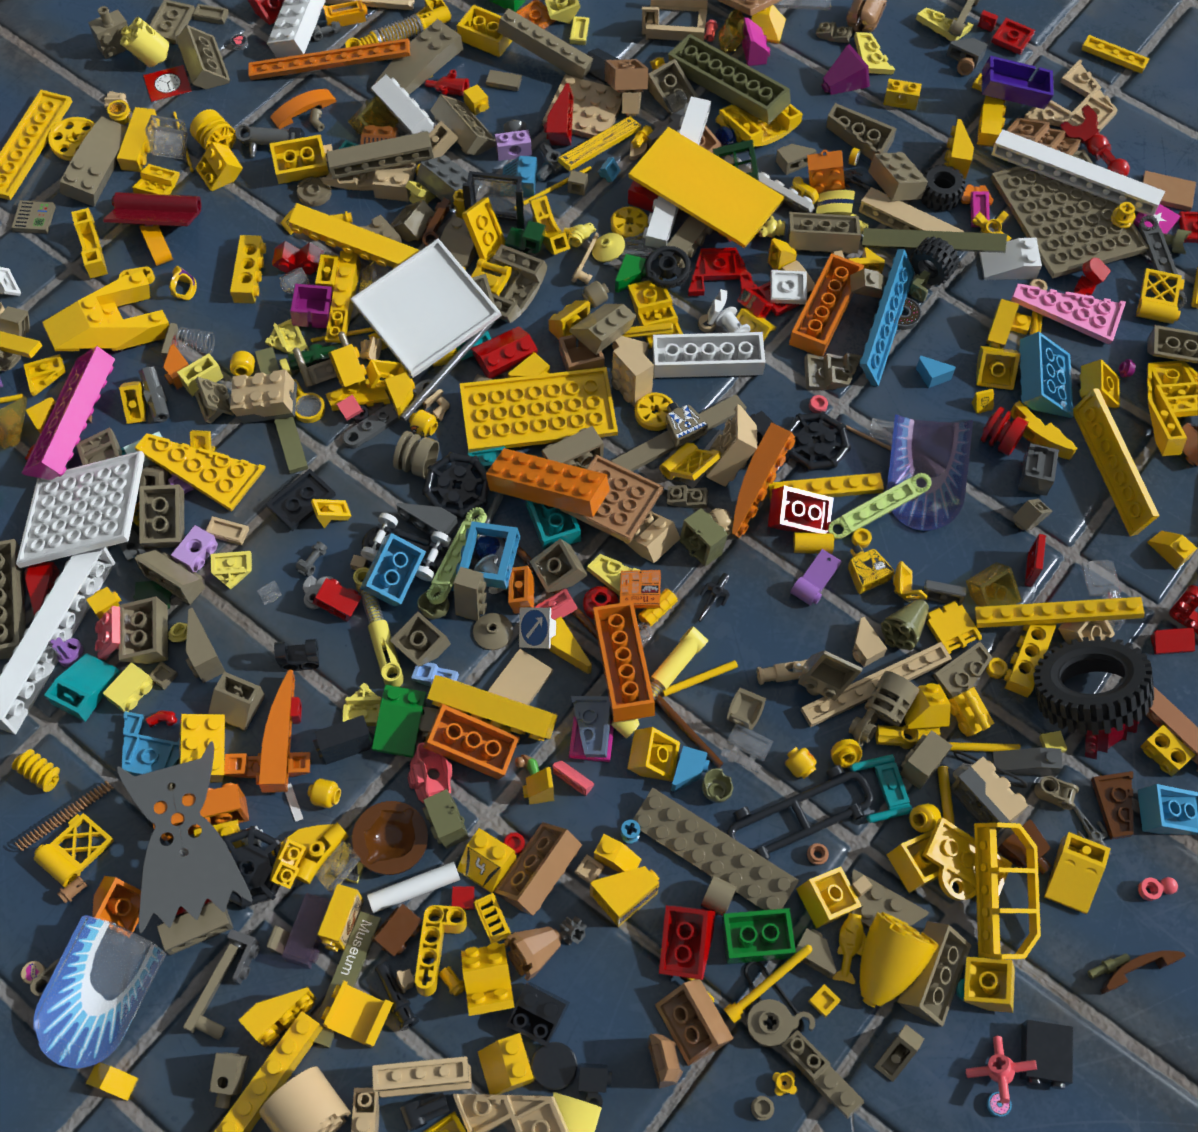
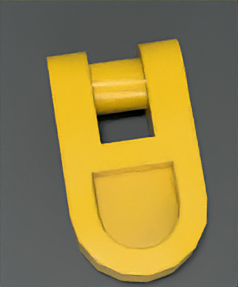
[791,177,819,204]

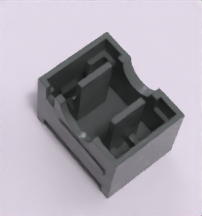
[1018,443,1059,496]

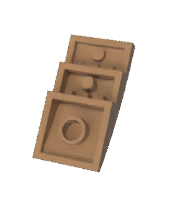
[1006,118,1081,156]

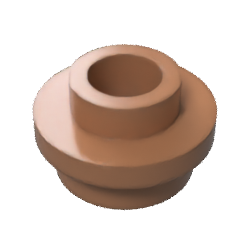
[807,843,829,865]

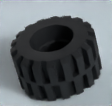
[920,165,965,212]
[910,237,960,285]

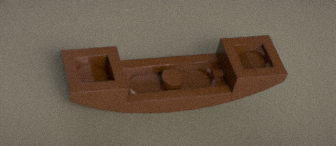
[1100,950,1186,995]

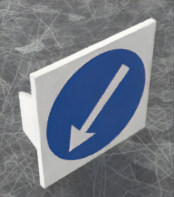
[519,607,556,649]

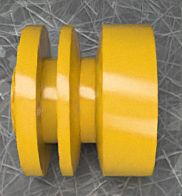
[190,109,236,150]

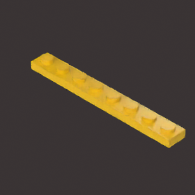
[975,597,1145,628]

